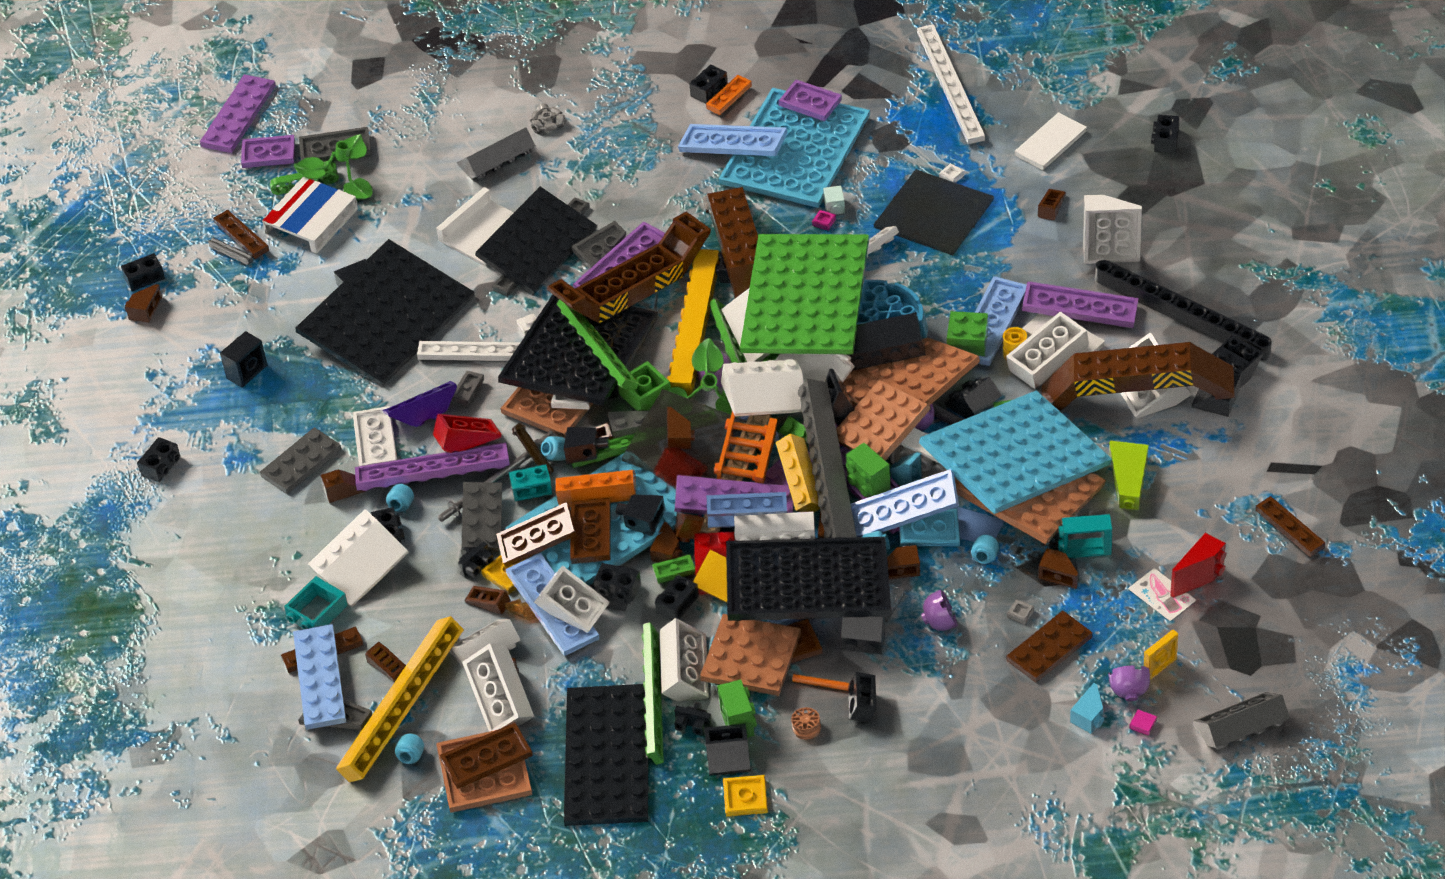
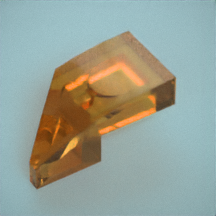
[504,599,537,620]

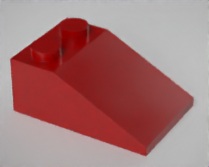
[433,414,502,453]
[694,532,735,594]
[1170,532,1227,598]

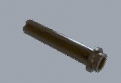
[512,423,554,476]

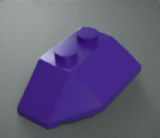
[383,381,457,427]

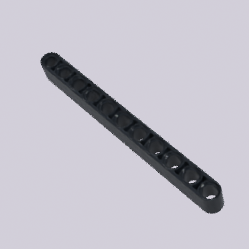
[1095,260,1272,361]

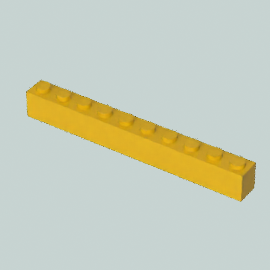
[667,249,720,396]
[336,616,464,782]

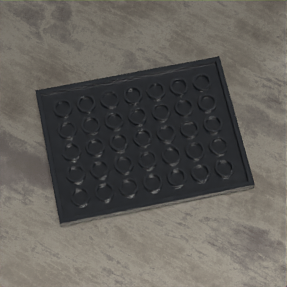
[295,239,475,387]
[498,294,658,406]
[726,537,891,621]

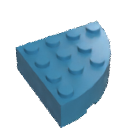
[857,279,928,338]

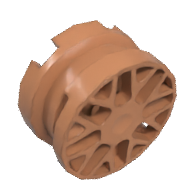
[791,707,821,740]

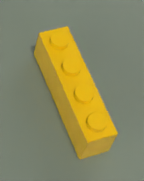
[776,433,820,513]

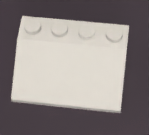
[1083,195,1142,264]
[1121,333,1192,418]
[721,359,804,416]
[308,510,409,607]

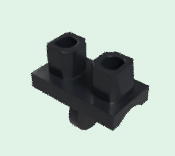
[458,541,494,578]
[674,702,713,736]

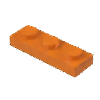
[706,75,752,115]

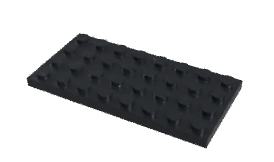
[564,684,649,826]

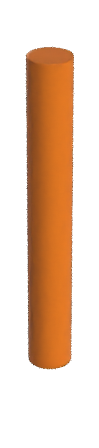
[792,674,849,691]

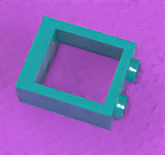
[1058,514,1112,558]
[284,576,348,630]

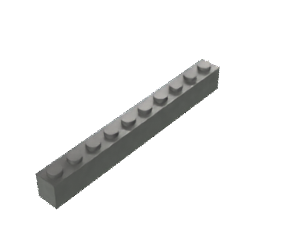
[798,379,857,538]

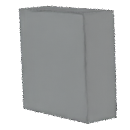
[1007,599,1034,625]

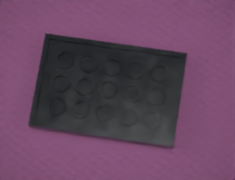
[475,186,598,295]

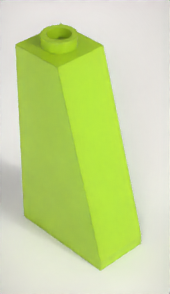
[1109,441,1149,510]

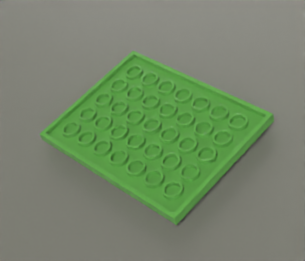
[740,234,869,354]

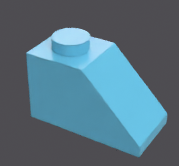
[890,452,922,486]
[1070,683,1104,734]

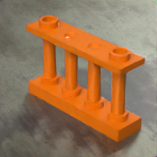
[714,411,777,483]

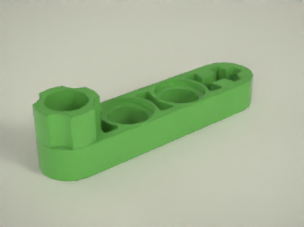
[270,161,339,195]

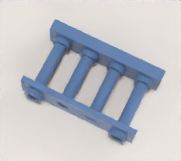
[706,492,787,528]

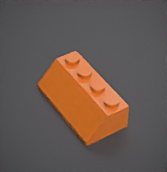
[556,470,636,507]

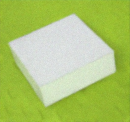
[939,163,964,185]

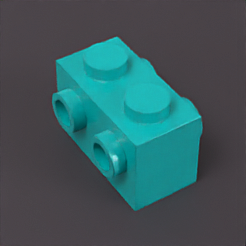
[509,464,553,502]

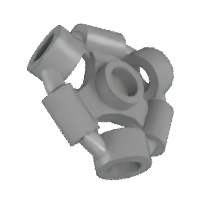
[530,103,565,133]

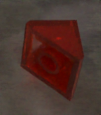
[653,447,708,489]

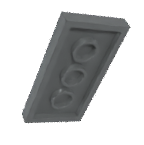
[299,127,371,162]
[260,427,342,494]
[461,482,502,552]

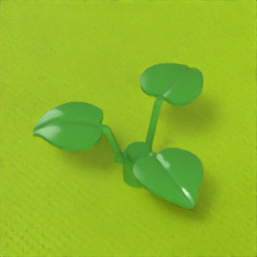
[294,134,372,200]
[659,338,741,419]

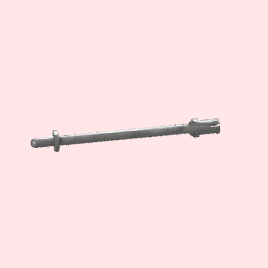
[438,431,556,522]

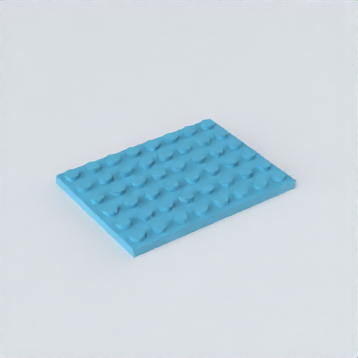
[719,88,870,208]
[919,390,1112,514]
[505,451,699,586]

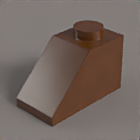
[125,284,162,323]
[667,407,695,449]
[320,469,366,503]
[674,512,705,542]
[650,522,682,563]
[887,545,920,580]
[1039,548,1078,589]

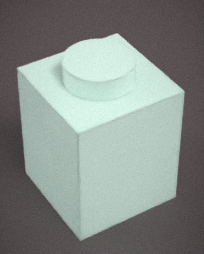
[823,186,845,215]

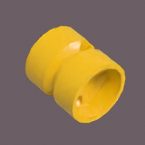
[1003,327,1027,360]

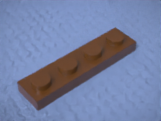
[213,210,269,259]
[1255,496,1325,557]
[281,626,363,673]

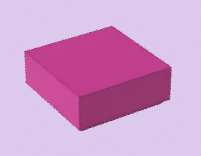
[812,210,836,231]
[1129,709,1157,736]

